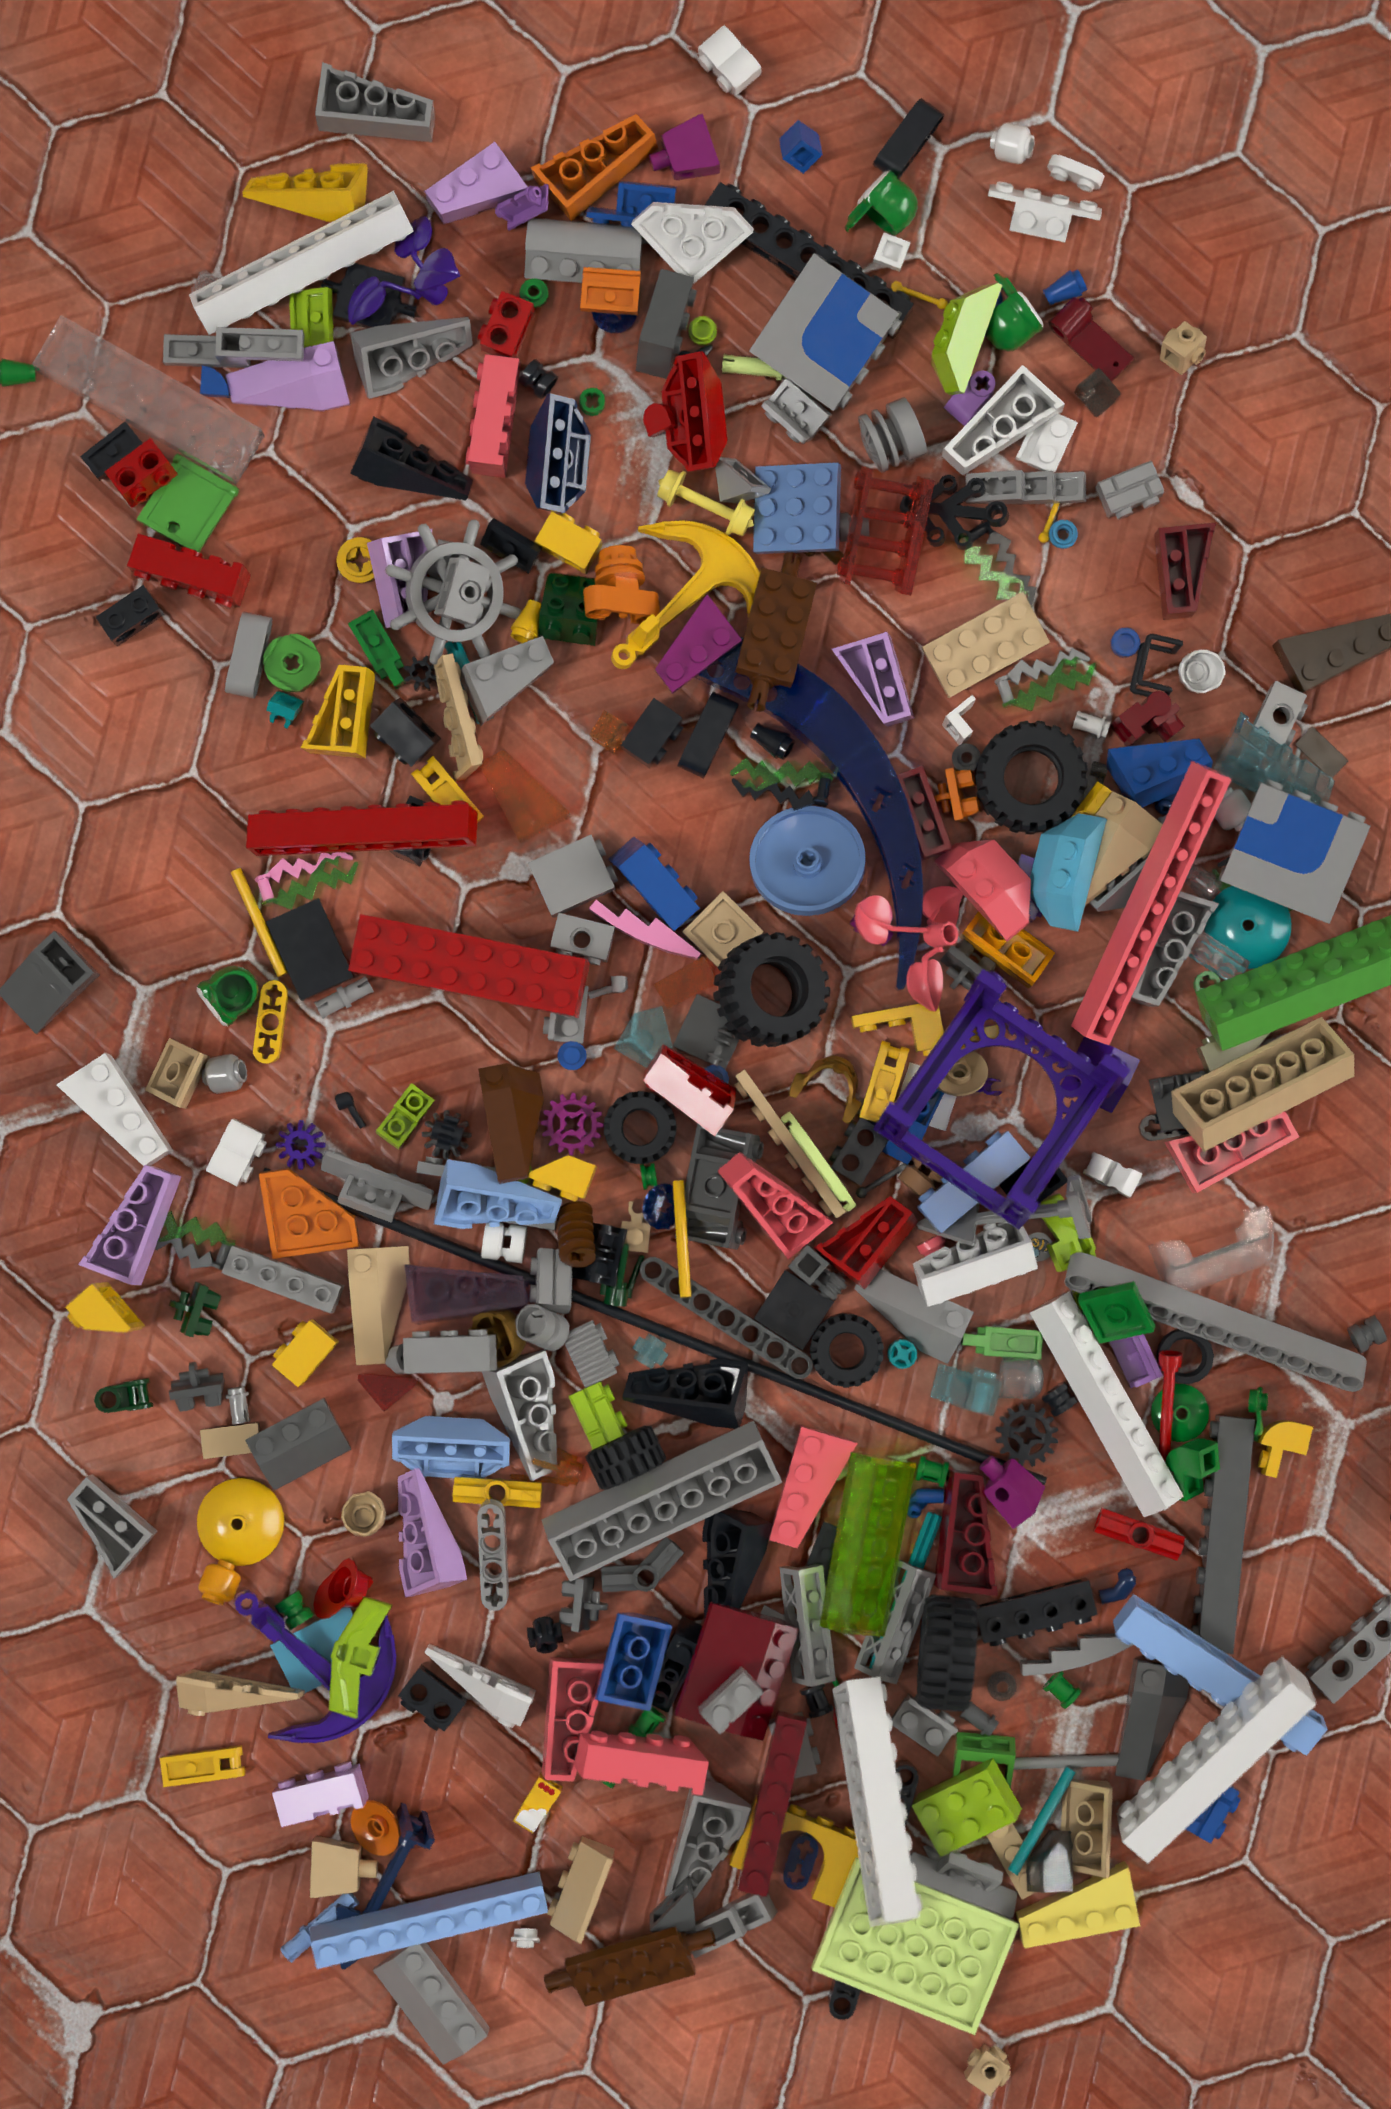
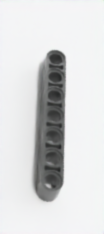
[640,1257,813,1379]

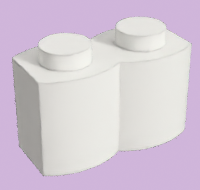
[698,25,762,96]
[206,1119,267,1186]

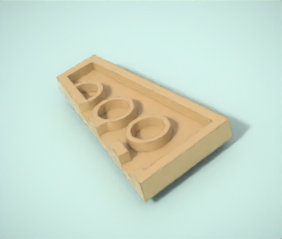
[434,653,483,781]

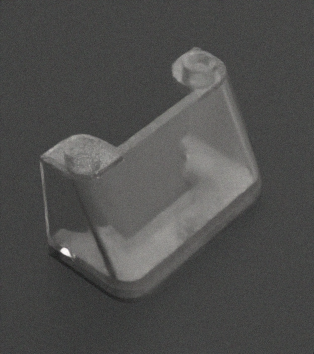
[1148,1206,1274,1292]

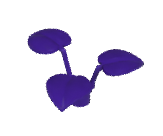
[348,215,461,325]

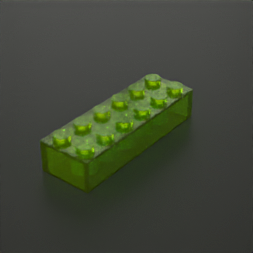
[819,1452,916,1637]

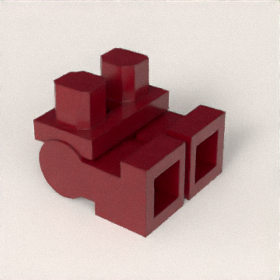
[1110,691,1185,747]

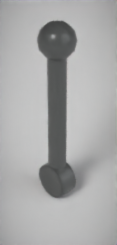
[856,1163,909,1198]

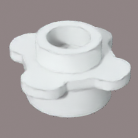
[511,1928,540,1948]

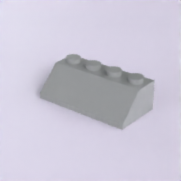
[373,1942,490,2064]

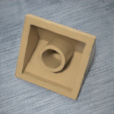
[145,1038,210,1109]

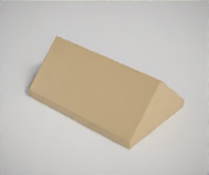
[1060,1779,1113,1878]

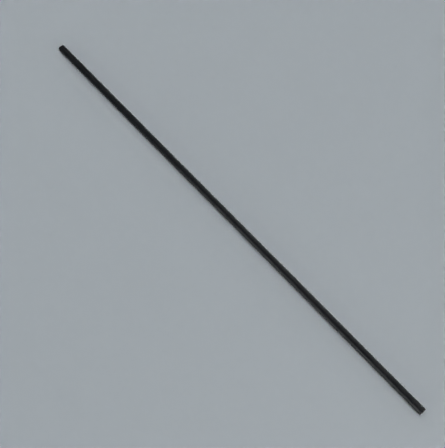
[263,1168,1047,1485]

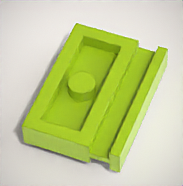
[289,287,334,348]

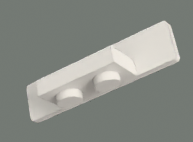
[988,182,1102,242]

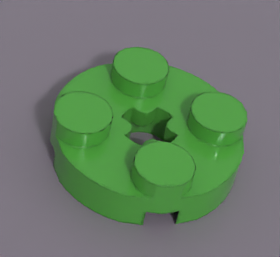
[263,634,322,693]

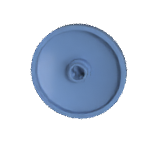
[749,806,866,916]

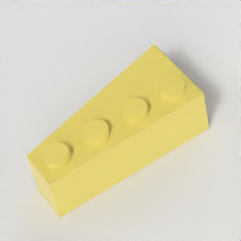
[1016,1861,1140,1948]

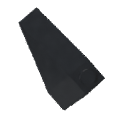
[622,1359,748,1429]
[702,1508,772,1620]

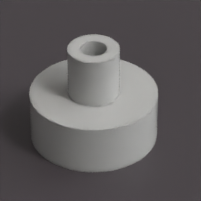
[385,1344,404,1374]

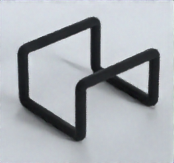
[1130,634,1183,697]

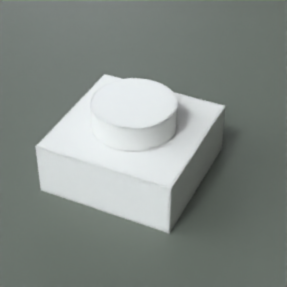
[873,233,910,272]

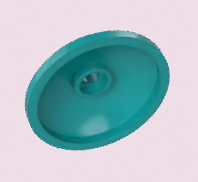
[1204,886,1292,969]

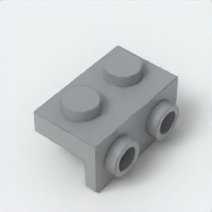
[761,378,832,444]

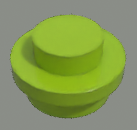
[688,316,717,345]

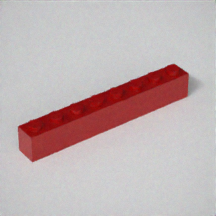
[246,801,478,856]

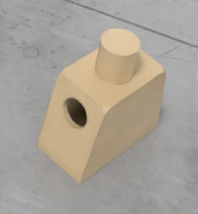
[310,1836,378,1898]

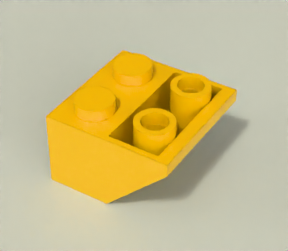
[528,1155,597,1202]

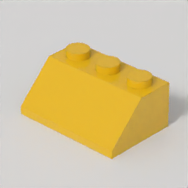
[65,1282,145,1332]

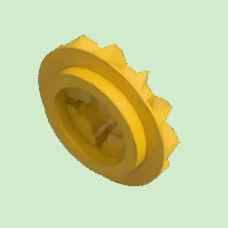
[337,537,374,584]

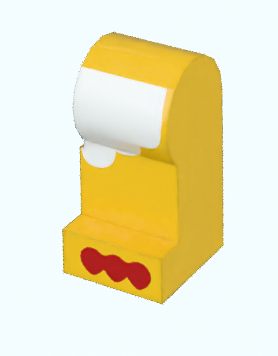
[513,1773,563,1834]

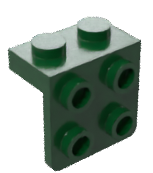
[538,573,598,646]

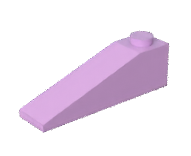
[398,1468,467,1597]

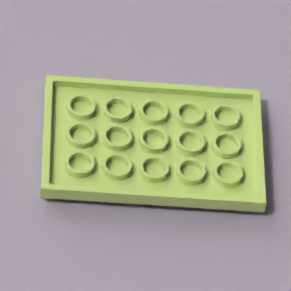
[811,1857,1019,2035]

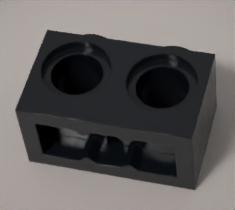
[96,585,165,647]
[829,1118,888,1186]
[398,1664,468,1732]

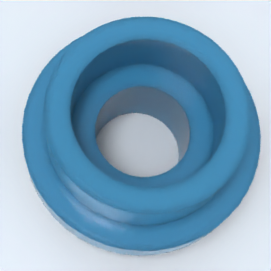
[1049,520,1078,549]

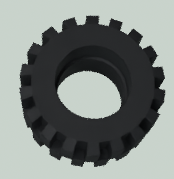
[604,1091,677,1164]
[810,1313,884,1388]
[585,1426,666,1490]

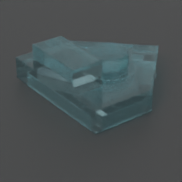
[614,1006,674,1068]

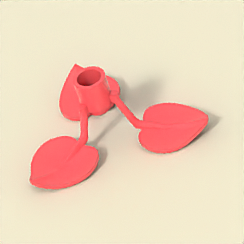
[855,886,963,1011]

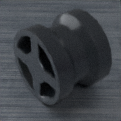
[1041,1382,1078,1417]

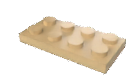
[921,592,1050,698]

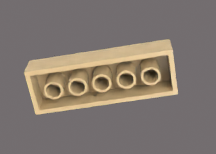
[1171,1017,1354,1151]

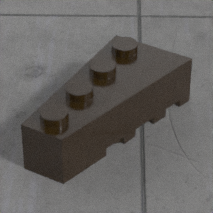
[1272,614,1391,693]

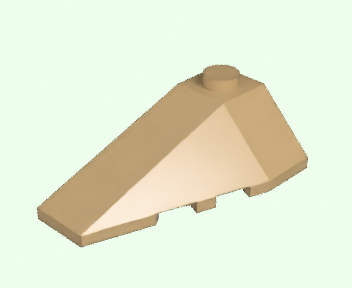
[1085,791,1163,906]
[347,1246,410,1365]
[176,1669,305,1716]

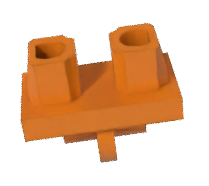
[934,768,981,823]

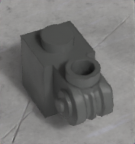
[788,1245,847,1301]

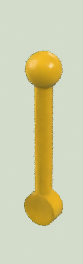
[891,281,948,310]
[1038,503,1060,543]

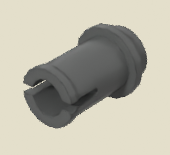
[960,1701,999,1736]

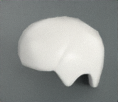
[1178,649,1226,693]

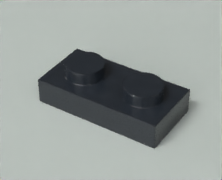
[80,421,143,481]
[480,518,543,574]
[806,1521,851,1587]

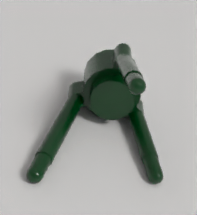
[600,1243,644,1307]

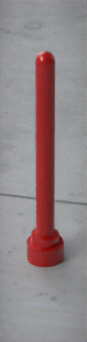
[1158,1350,1183,1461]

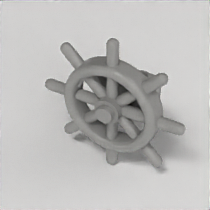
[385,520,522,665]

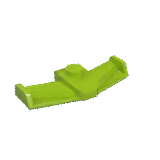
[1039,1193,1096,1311]
[329,1597,393,1719]

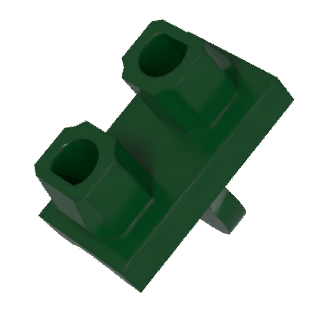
[169,1282,221,1337]

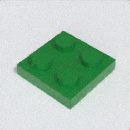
[1078,1281,1155,1344]

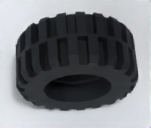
[975,721,1088,835]
[713,932,830,1047]
[917,1595,978,1712]

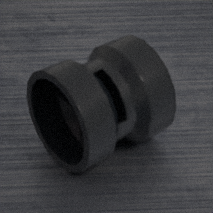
[518,359,558,399]

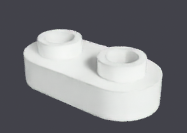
[1047,155,1105,192]

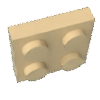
[682,891,764,968]

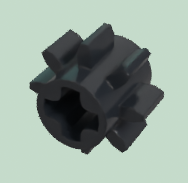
[404,656,437,692]
[430,1114,465,1151]
[527,1617,563,1653]

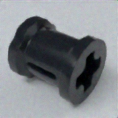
[799,1684,834,1719]

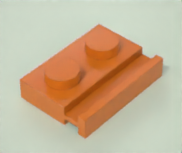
[580,267,641,315]

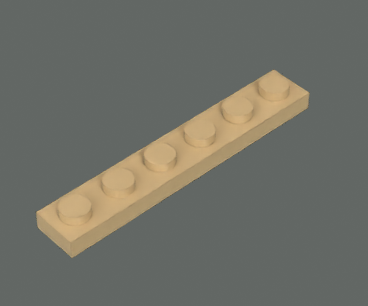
[734,1069,846,1218]

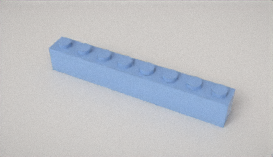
[1113,1594,1328,1756]
[310,1871,548,1969]

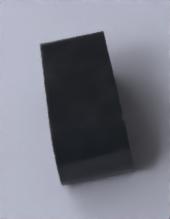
[873,98,944,179]
[678,691,739,779]

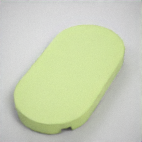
[781,1111,857,1212]

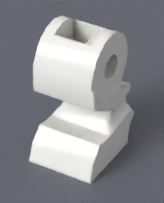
[1083,1152,1142,1198]

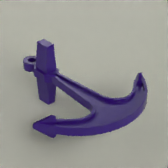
[234,1590,396,1743]

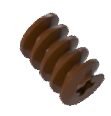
[556,1201,596,1268]

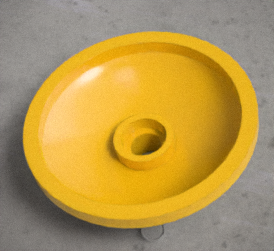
[197,1478,284,1566]

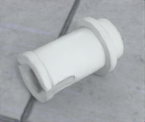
[1072,710,1111,739]

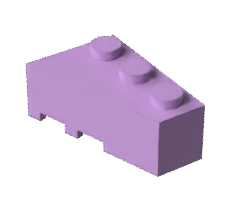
[367,529,432,628]

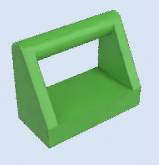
[952,1732,1016,1788]

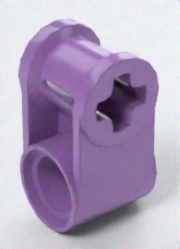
[944,370,996,426]

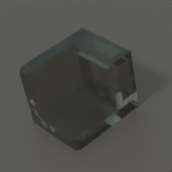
[1074,368,1121,417]

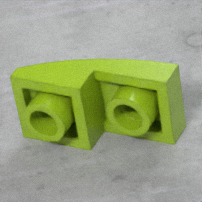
[376,1083,435,1150]

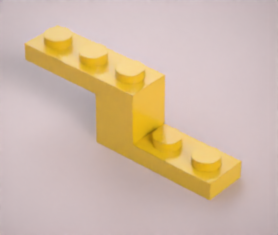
[851,1004,999,1057]

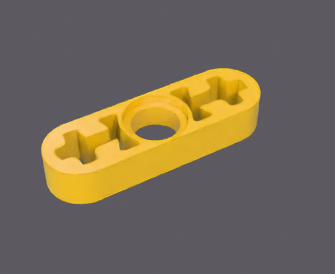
[253,980,288,1064]

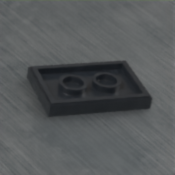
[266,898,354,1001]

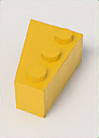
[301,665,376,758]

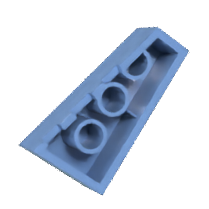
[917,1131,1031,1234]

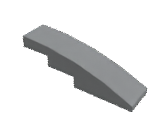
[966,470,1086,504]
[1020,1633,1133,1676]

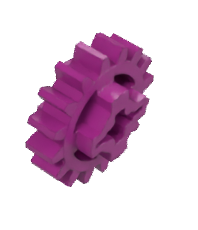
[541,1093,604,1156]

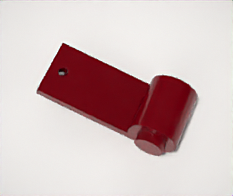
[1048,297,1134,384]

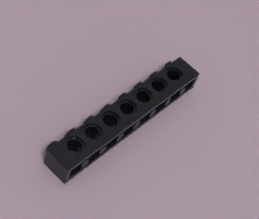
[705,182,914,340]

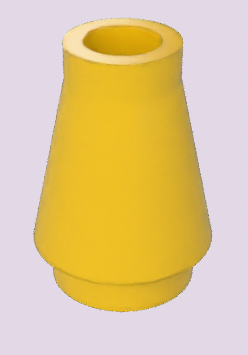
[510,600,541,643]

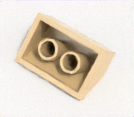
[547,1836,615,1944]

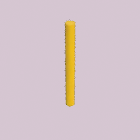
[230,868,288,977]
[673,1180,692,1298]

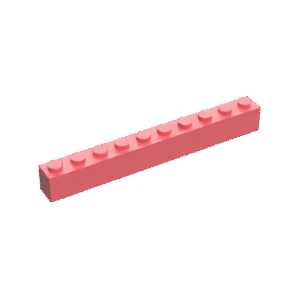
[1071,761,1231,1045]

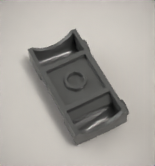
[675,1124,764,1250]

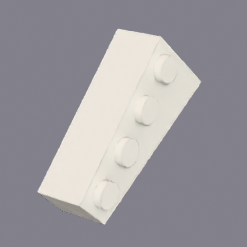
[913,1222,1038,1307]

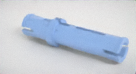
[280,1893,359,1963]

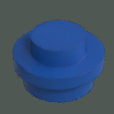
[558,1041,587,1070]

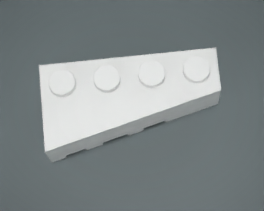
[942,365,1065,476]
[57,1053,173,1166]

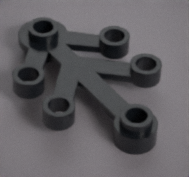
[900,475,1009,550]

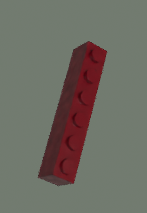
[737,1710,807,1897]

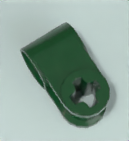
[94,1378,153,1413]

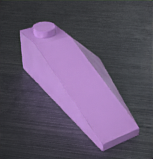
[226,341,350,411]

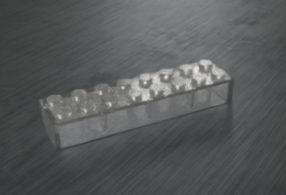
[32,315,265,485]

